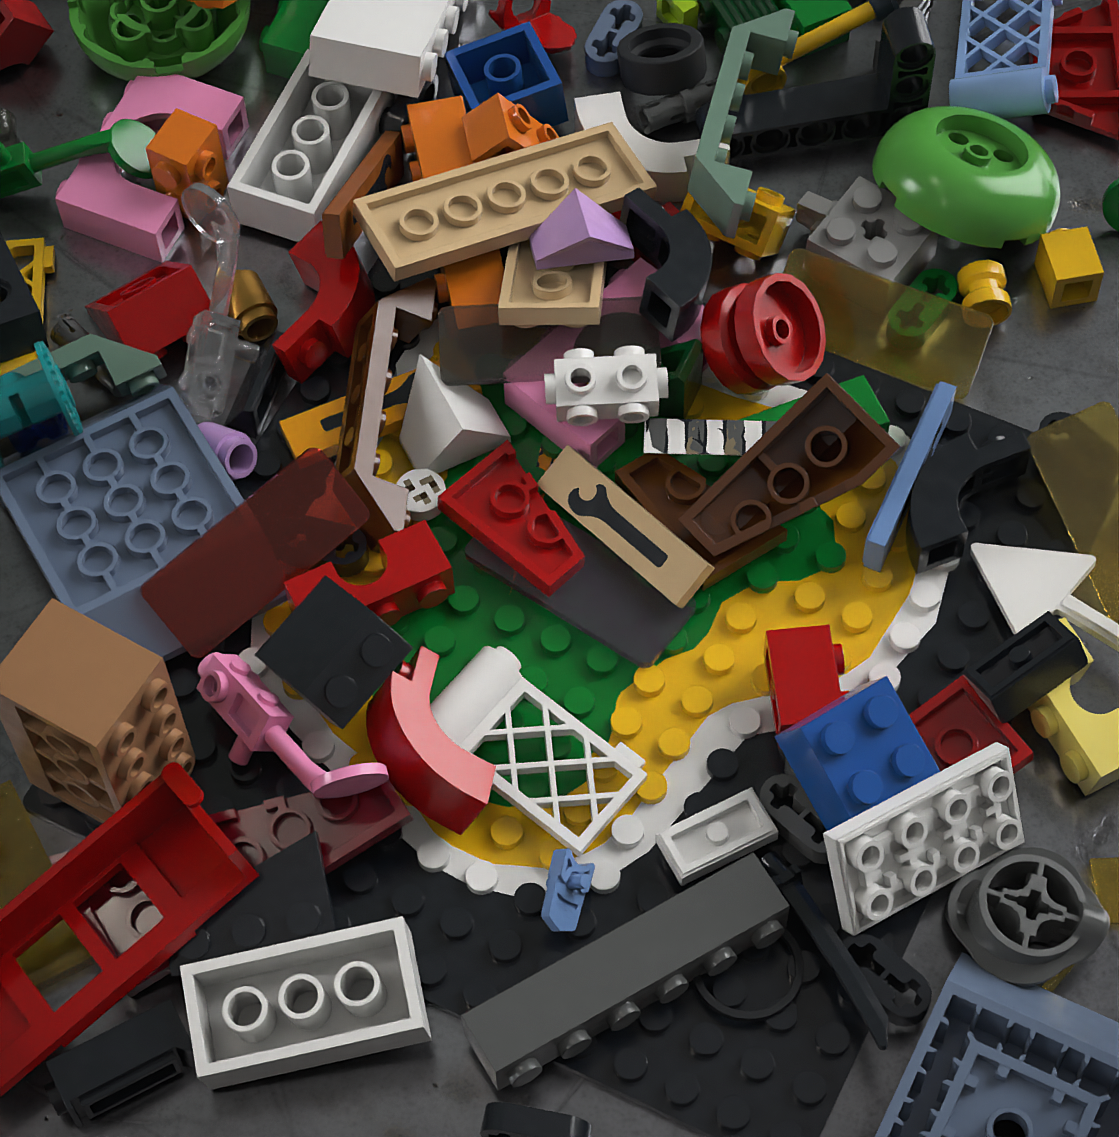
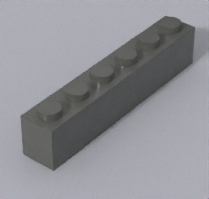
[461,852,790,1091]

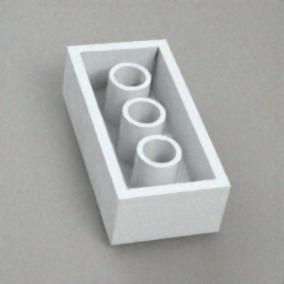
[227,49,395,242]
[180,916,432,1090]

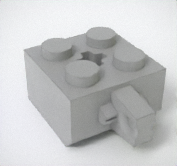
[795,176,939,318]

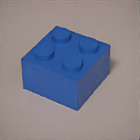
[444,21,569,127]
[774,676,940,831]

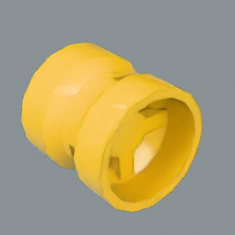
[956,260,1012,328]

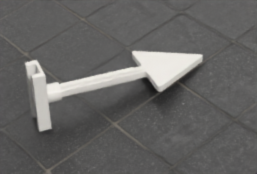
[970,543,1119,652]

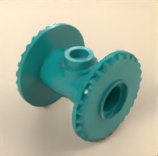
[0,341,84,469]

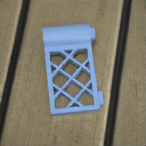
[949,0,1063,119]

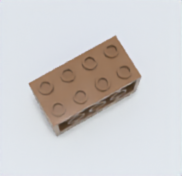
[0,598,196,823]

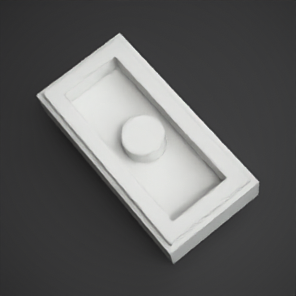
[655,787,779,886]

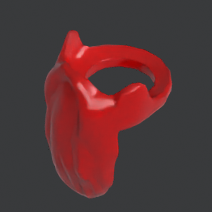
[488,0,577,54]

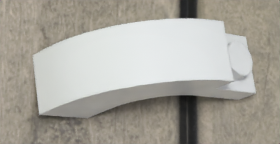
[574,91,730,202]

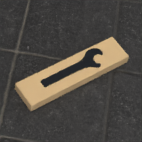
[537,445,715,609]

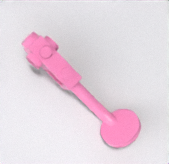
[196,652,389,798]

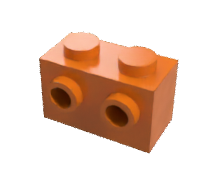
[461,93,559,163]
[146,108,229,224]

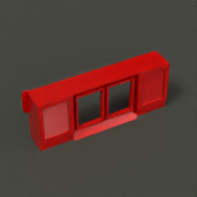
[0,762,259,1097]

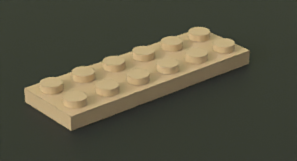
[352,122,657,282]

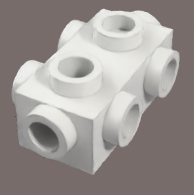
[544,345,668,426]

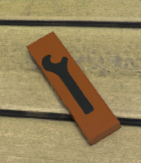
[322,130,404,259]

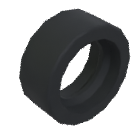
[617,23,707,96]

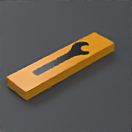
[279,351,482,469]

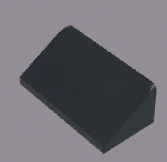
[224,331,286,439]
[962,611,1088,724]

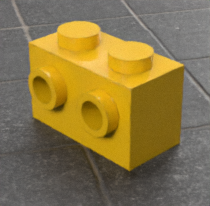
[680,187,796,260]

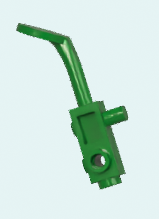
[0,119,156,199]

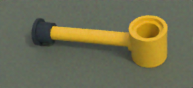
[737,0,899,95]

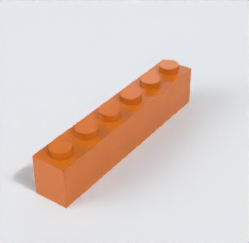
[400,95,518,359]

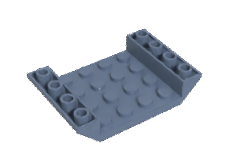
[0,384,287,662]

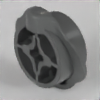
[944,847,1110,987]

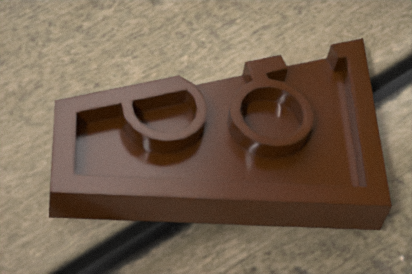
[615,453,788,591]

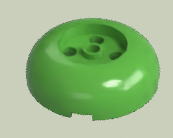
[67,0,251,82]
[872,106,1060,248]

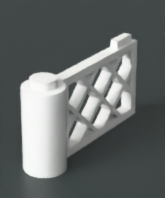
[430,646,648,857]

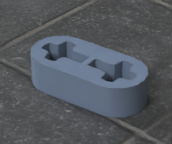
[584,0,643,77]

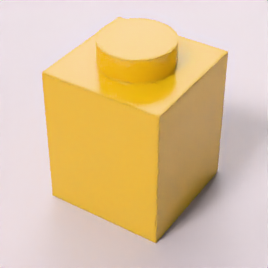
[1034,226,1104,309]

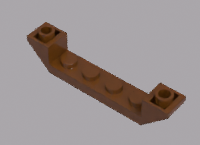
[332,278,438,553]

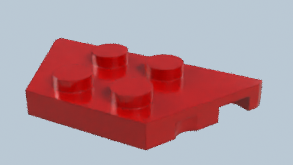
[1028,0,1119,141]

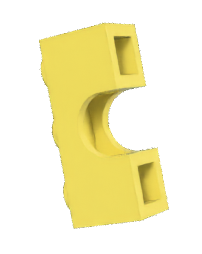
[1028,617,1119,796]

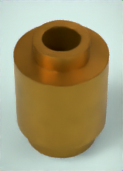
[215,269,278,342]

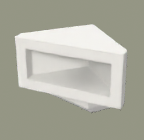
[399,354,511,474]

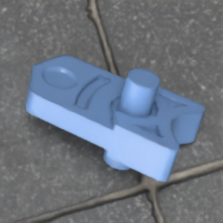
[541,848,595,932]

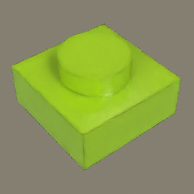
[656,0,700,30]

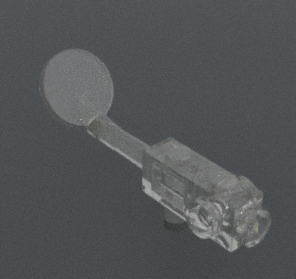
[178,183,260,424]

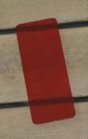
[140,447,370,658]

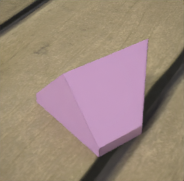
[529,188,634,270]

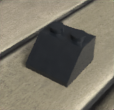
[254,575,413,729]

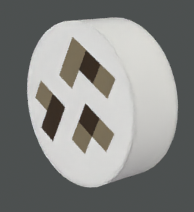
[396,469,446,521]

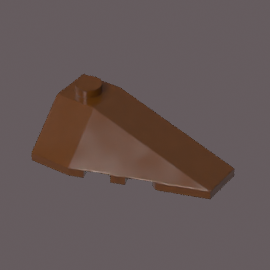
[678,373,901,557]

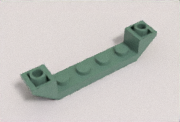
[687,8,799,239]
[0,333,167,397]

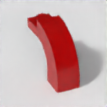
[272,221,375,384]
[366,646,496,835]

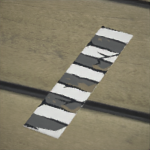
[644,418,777,456]

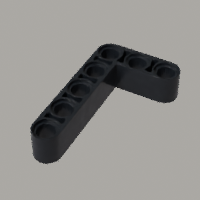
[694,7,936,161]

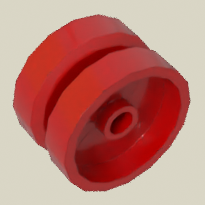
[700,273,826,395]

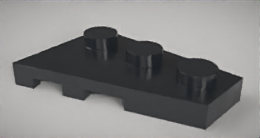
[168,831,337,977]

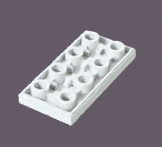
[823,742,1025,936]

